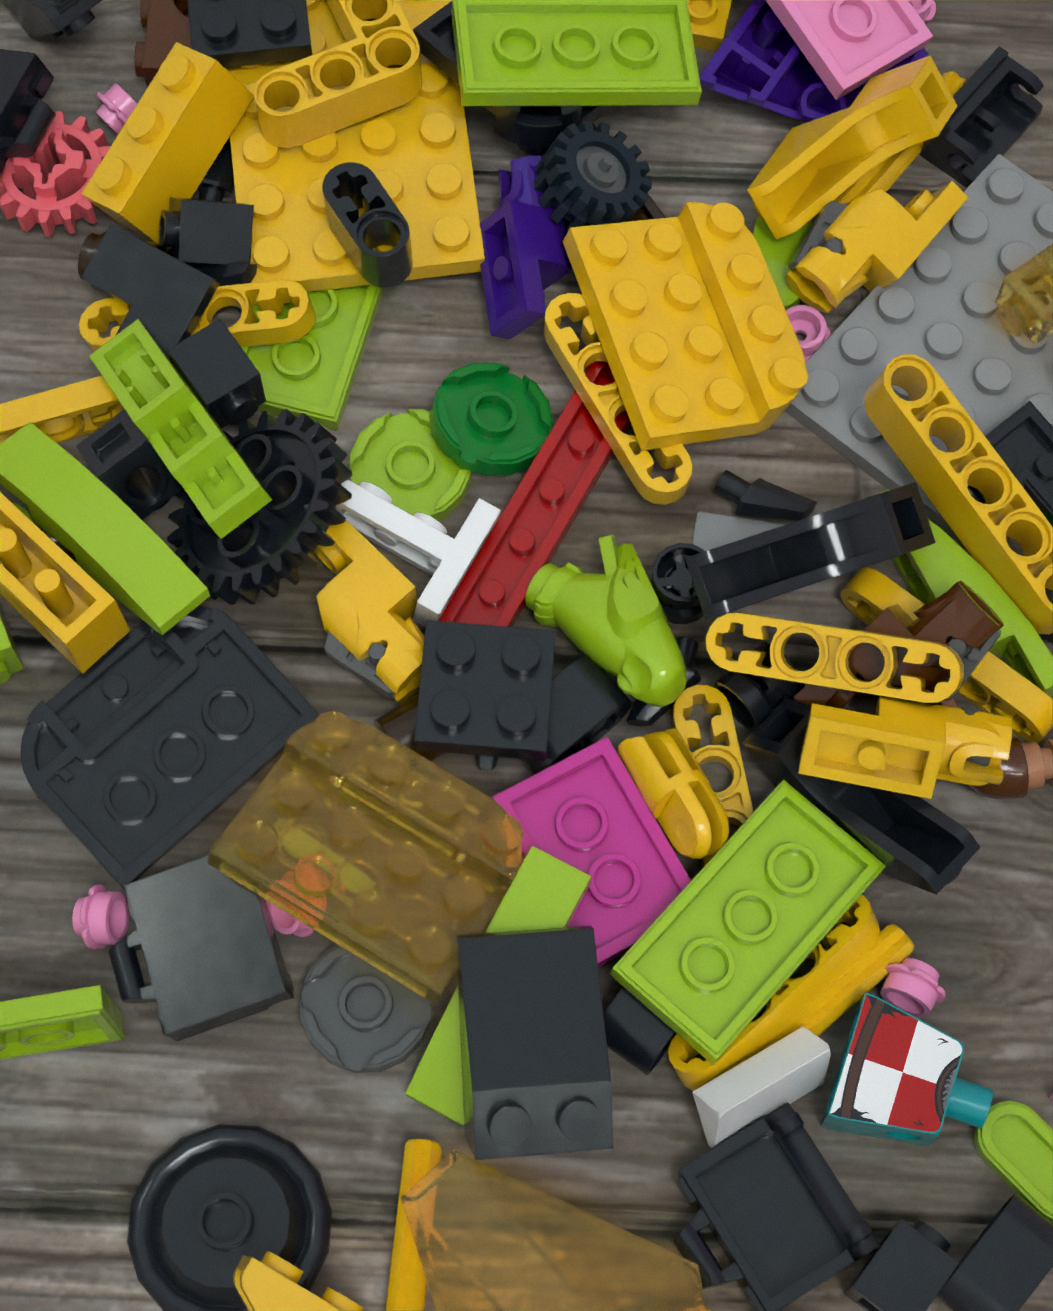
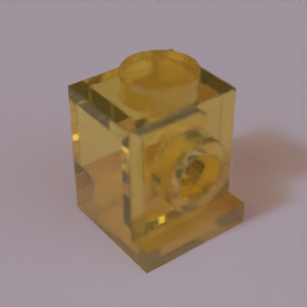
[995,244,1053,345]

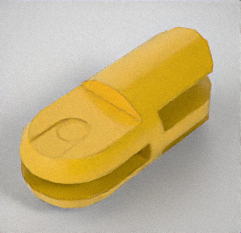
[617,728,729,859]

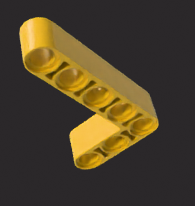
[254,0,422,148]
[864,354,1053,634]

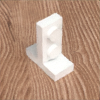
[336,479,501,627]

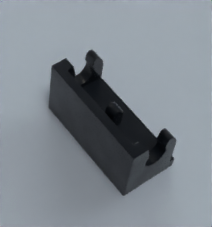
[920,46,1044,188]

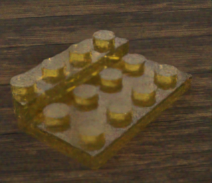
[207,711,523,1005]

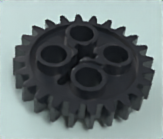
[167,409,352,605]

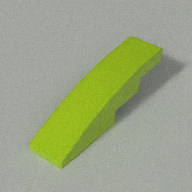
[89,319,272,539]
[0,422,210,635]
[879,489,1053,700]
[405,846,591,1127]

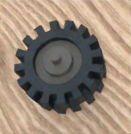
[534,121,652,231]

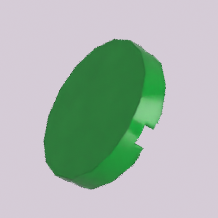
[429,363,553,476]

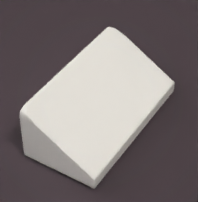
[692,1026,831,1148]

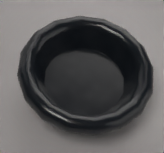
[127,1124,332,1311]

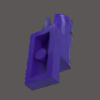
[479,156,572,339]

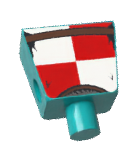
[821,992,994,1145]

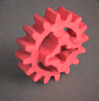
[0,111,111,237]

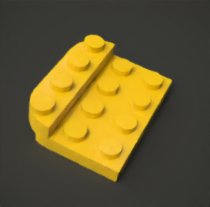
[563,202,808,451]

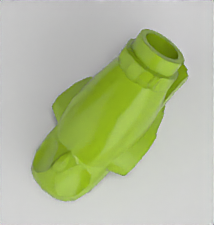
[525,535,687,707]

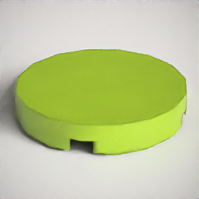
[350,409,471,521]

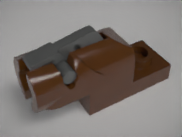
[794,580,1004,709]

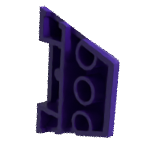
[699,0,928,123]

